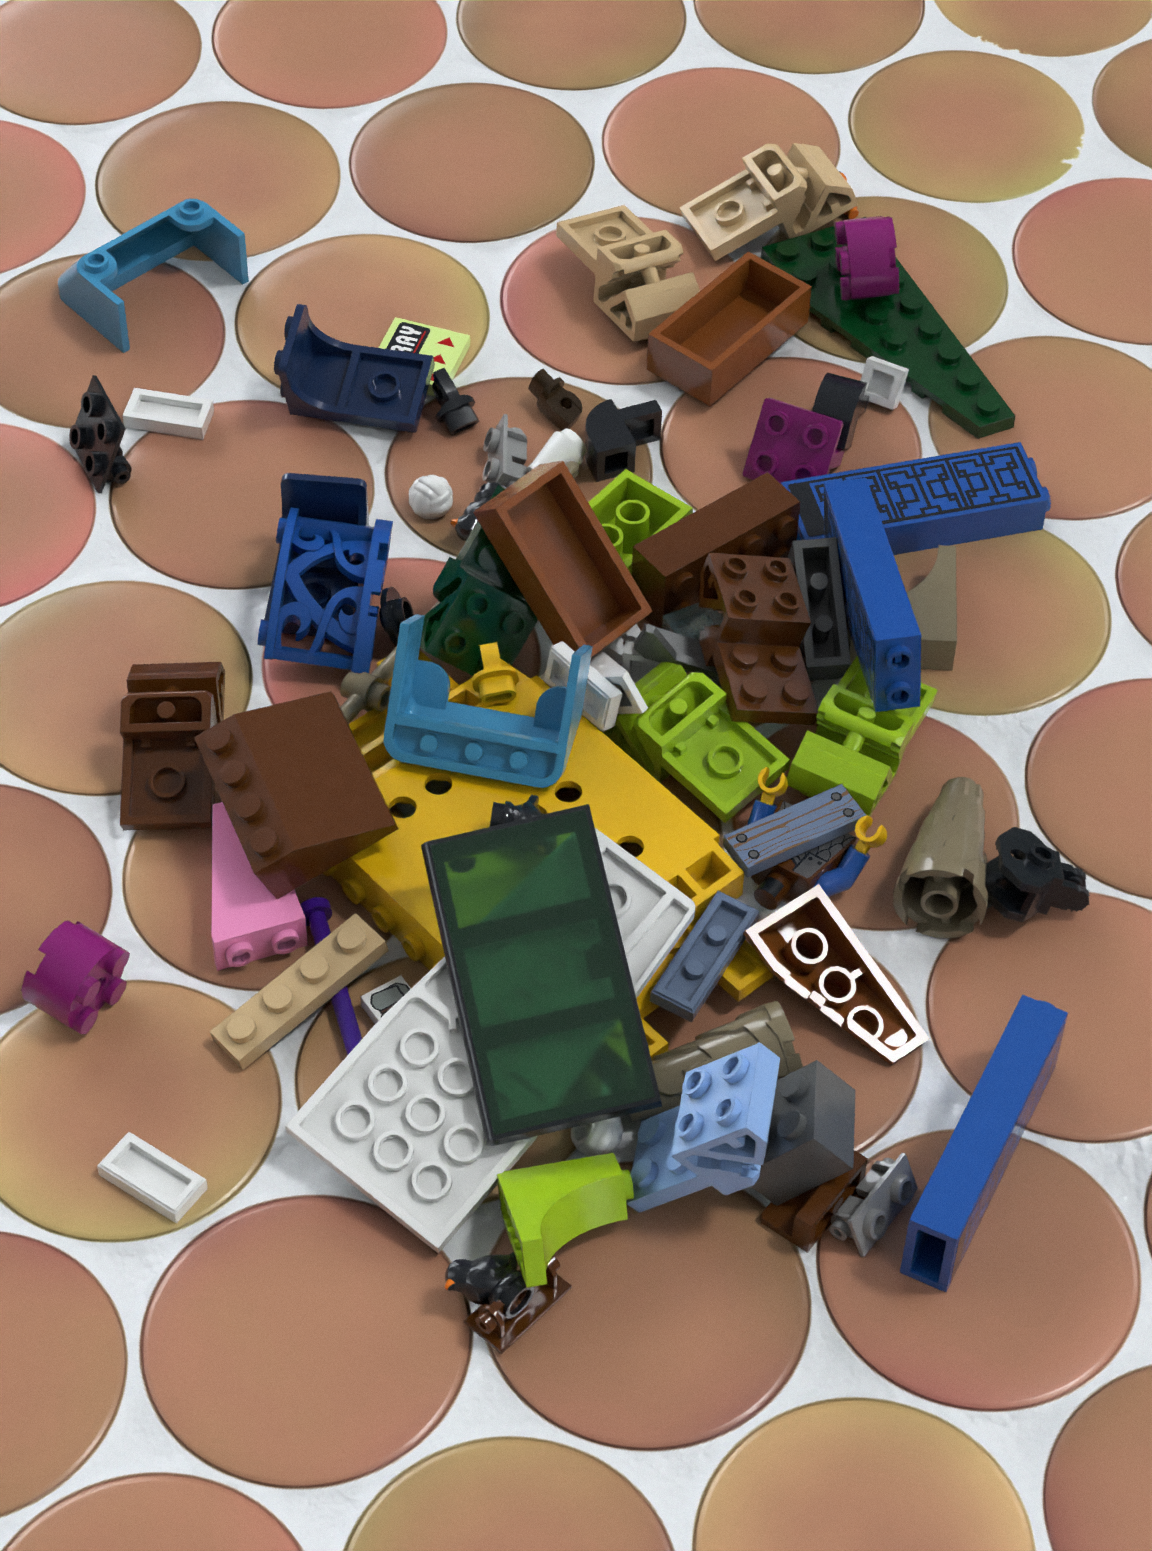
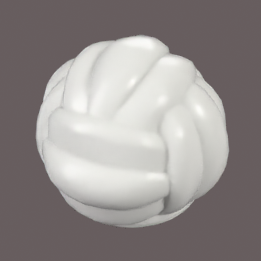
[409,475,453,519]
[571,1117,623,1156]

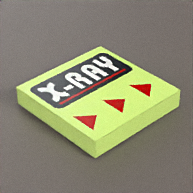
[379,317,470,396]

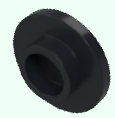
[379,587,414,646]

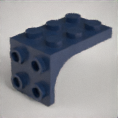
[274,304,435,433]
[264,473,369,636]

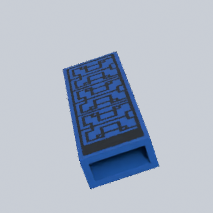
[781,442,1051,555]
[824,478,921,712]
[900,994,1068,1292]

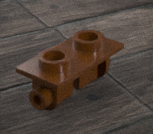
[464,1255,572,1354]

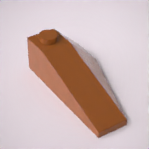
[743,884,930,1066]

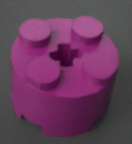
[835,216,899,300]
[21,920,130,1034]

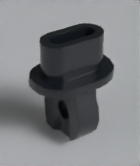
[432,368,479,435]

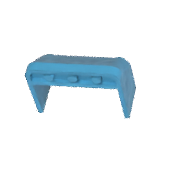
[58,199,249,353]
[383,614,593,788]

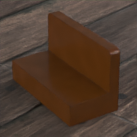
[760,1150,868,1253]

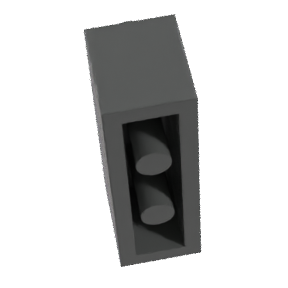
[788,537,851,681]

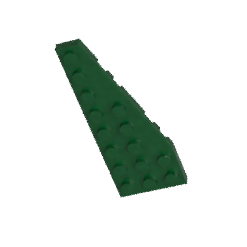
[761,217,1015,439]

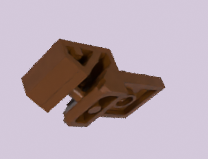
[699,553,819,725]
[120,662,225,831]

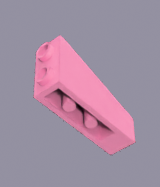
[211,802,308,971]

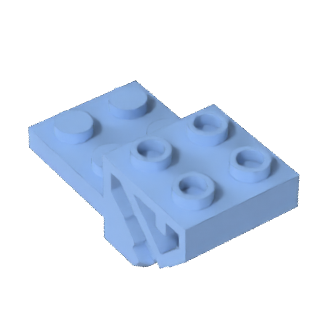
[626,1043,780,1213]

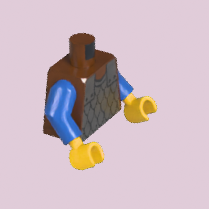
[747,767,887,910]

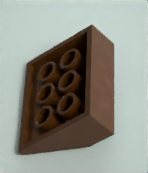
[194,691,399,899]

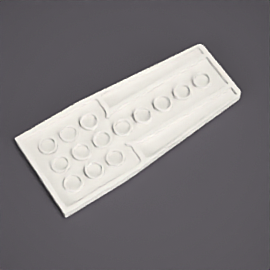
[285,828,695,1254]

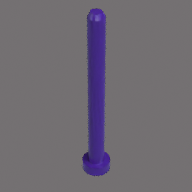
[301,897,362,1055]

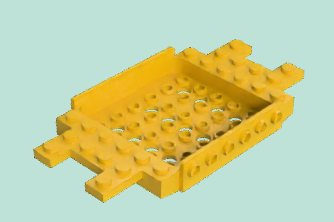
[323,650,773,1074]

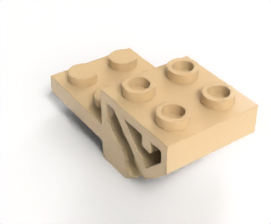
[680,143,858,261]
[556,205,700,342]

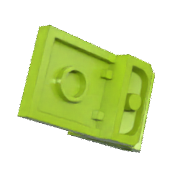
[787,656,938,816]
[603,662,790,823]

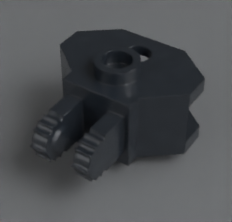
[985,827,1090,922]

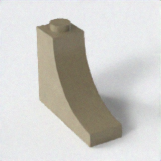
[846,545,957,671]

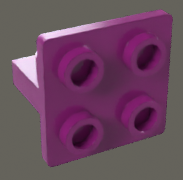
[743,397,845,484]

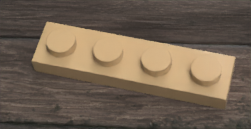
[210,913,389,1070]

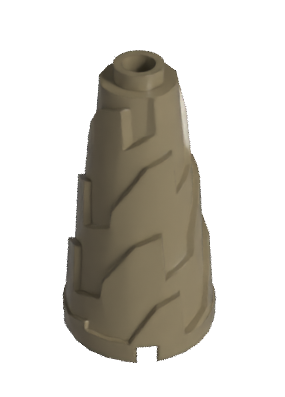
[893,777,988,938]
[611,1001,803,1121]

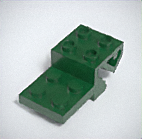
[420,485,538,676]

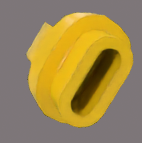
[472,642,519,705]

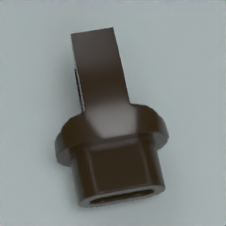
[528,369,583,431]

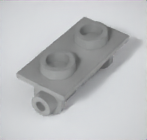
[483,414,527,487]
[829,1153,918,1257]

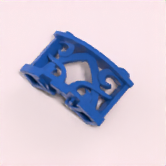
[257,507,393,673]

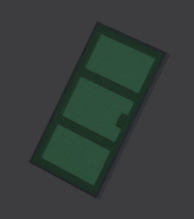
[421,804,662,1146]

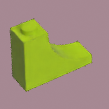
[497,1153,634,1288]

